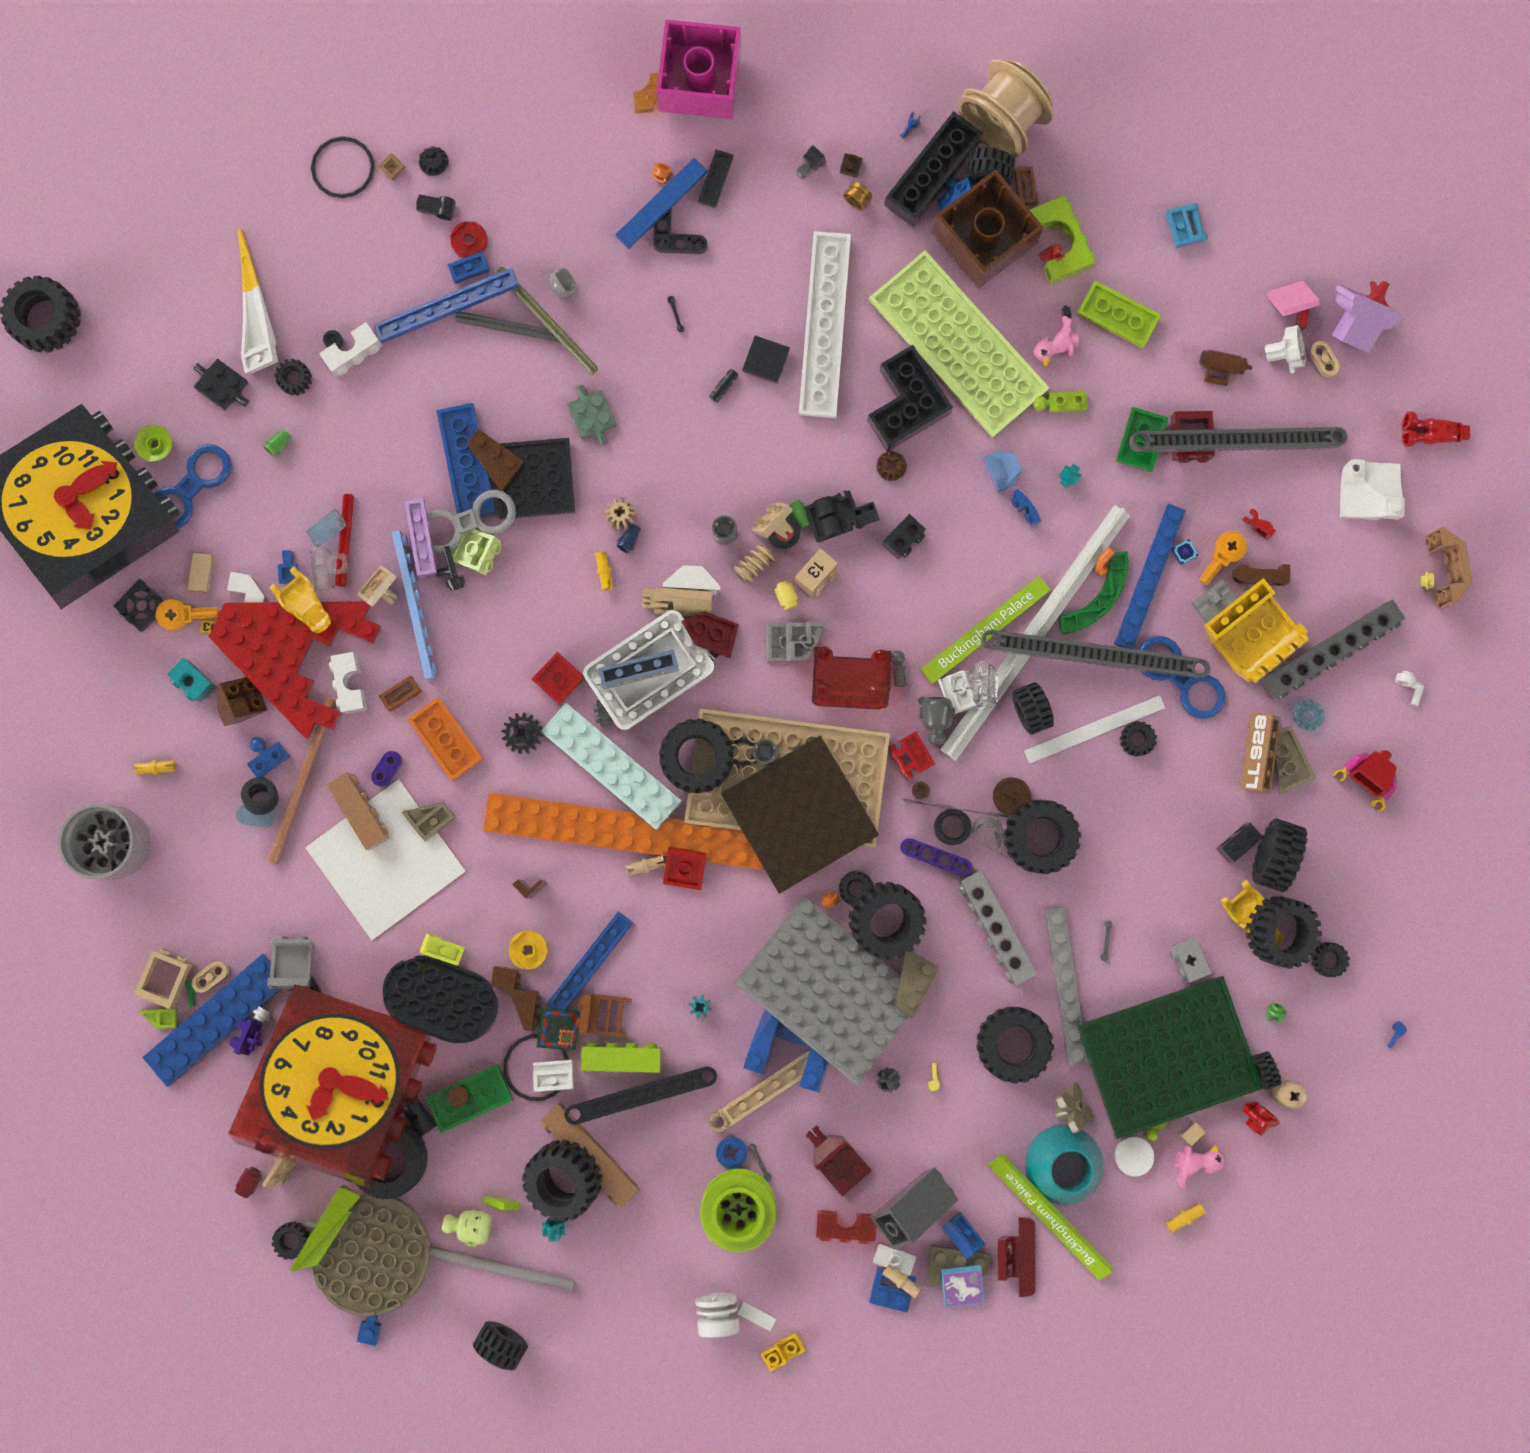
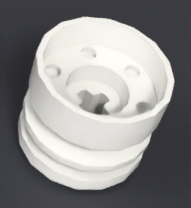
[696,1293,740,1338]

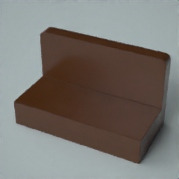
[512,879,547,899]

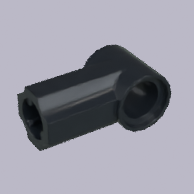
[416,195,456,221]

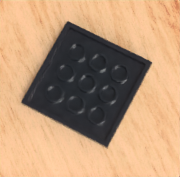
[497,438,575,520]

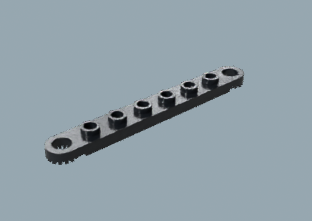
[565,1066,717,1125]

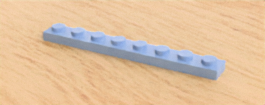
[392,530,437,681]

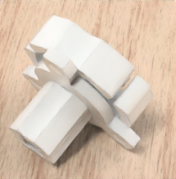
[1265,325,1306,373]

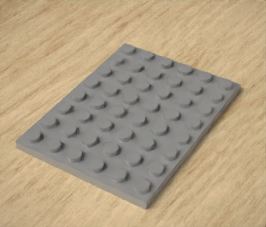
[734,896,909,1085]

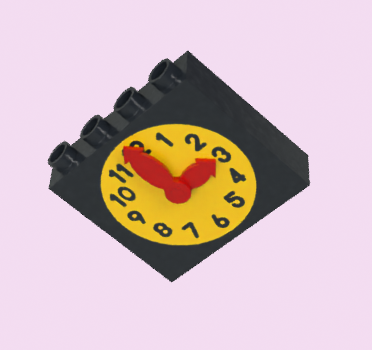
[0,404,180,610]

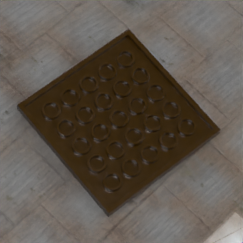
[720,735,879,894]

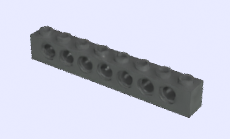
[1259,599,1406,700]

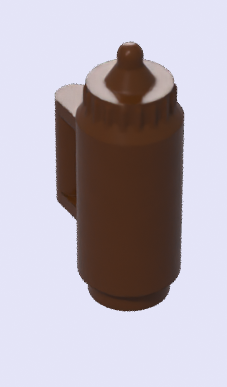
[1199,349,1252,386]

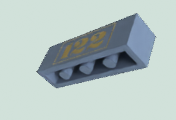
[598,649,680,689]

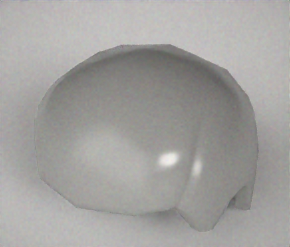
[549,268,577,298]

